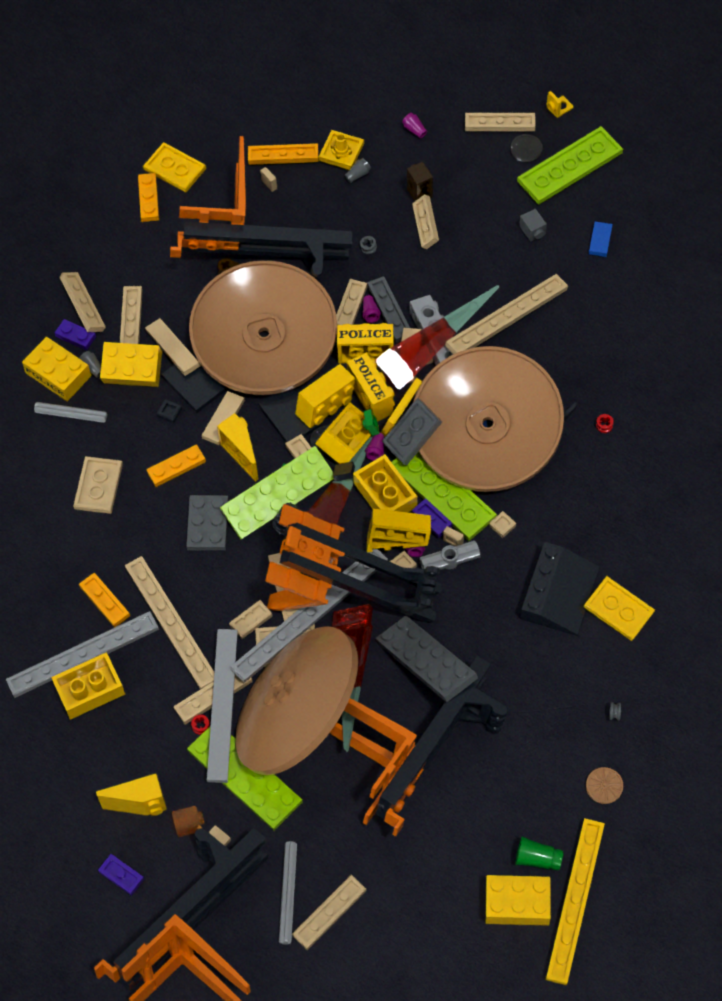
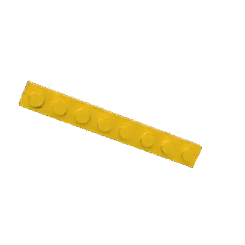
[546,818,605,986]

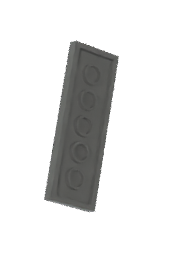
[375,616,478,702]

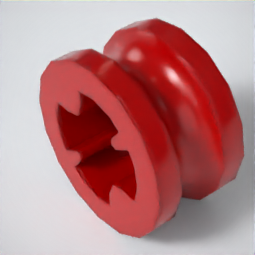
[596,414,614,433]
[191,715,210,735]

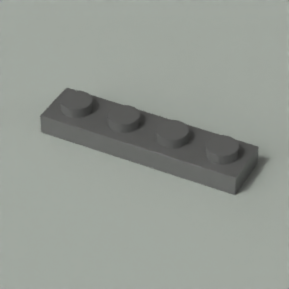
[367,276,410,343]

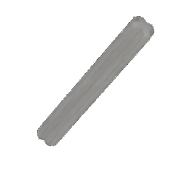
[34,402,107,422]

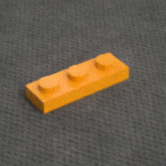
[138,173,159,222]
[146,444,206,487]
[79,573,130,628]

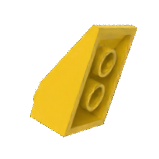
[315,402,379,464]
[217,413,259,482]
[96,774,167,816]

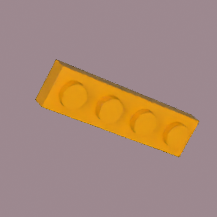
[248,143,319,165]

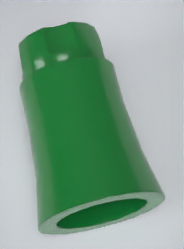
[515,836,563,870]

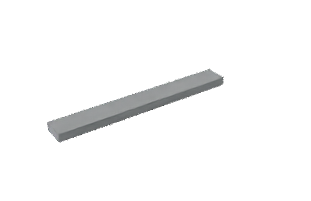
[6,611,159,698]
[207,629,238,783]

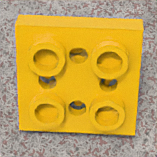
[319,130,364,170]

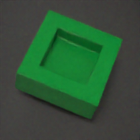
[363,409,380,436]

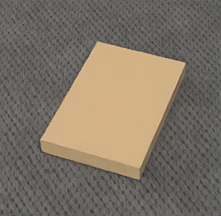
[73,456,123,514]

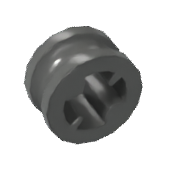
[360,236,377,254]
[609,702,621,721]

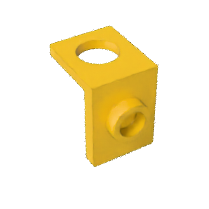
[547,91,573,118]

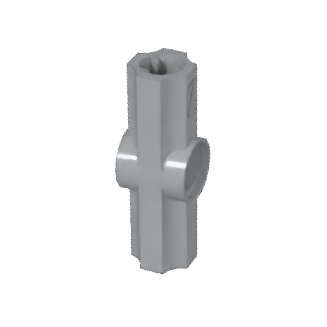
[420,541,480,570]

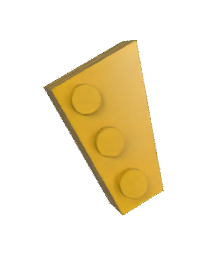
[367,508,431,552]

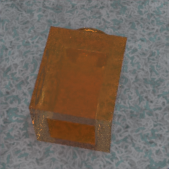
[172,806,205,837]

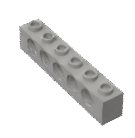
[409,295,453,366]

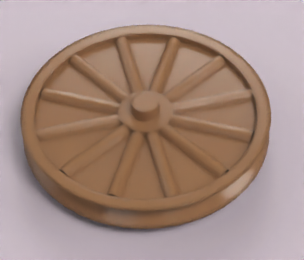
[586,767,623,804]

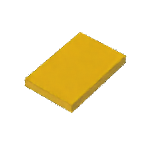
[143,142,206,192]
[381,378,422,437]
[584,576,655,641]

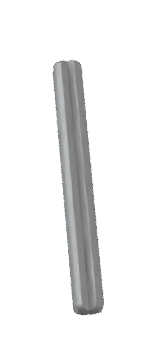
[279,841,297,945]

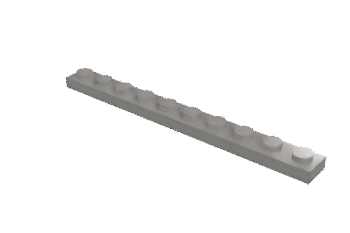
[231,549,388,683]

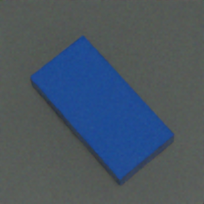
[589,222,612,257]

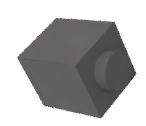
[519,209,547,242]

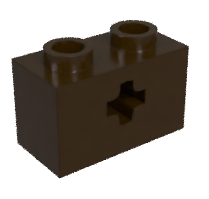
[407,162,433,201]

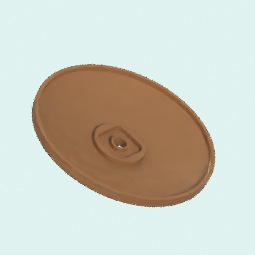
[189,261,337,395]
[413,346,564,492]
[236,627,358,775]

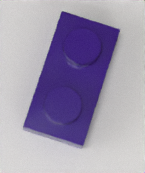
[55,319,96,351]
[412,498,452,538]
[98,854,144,896]

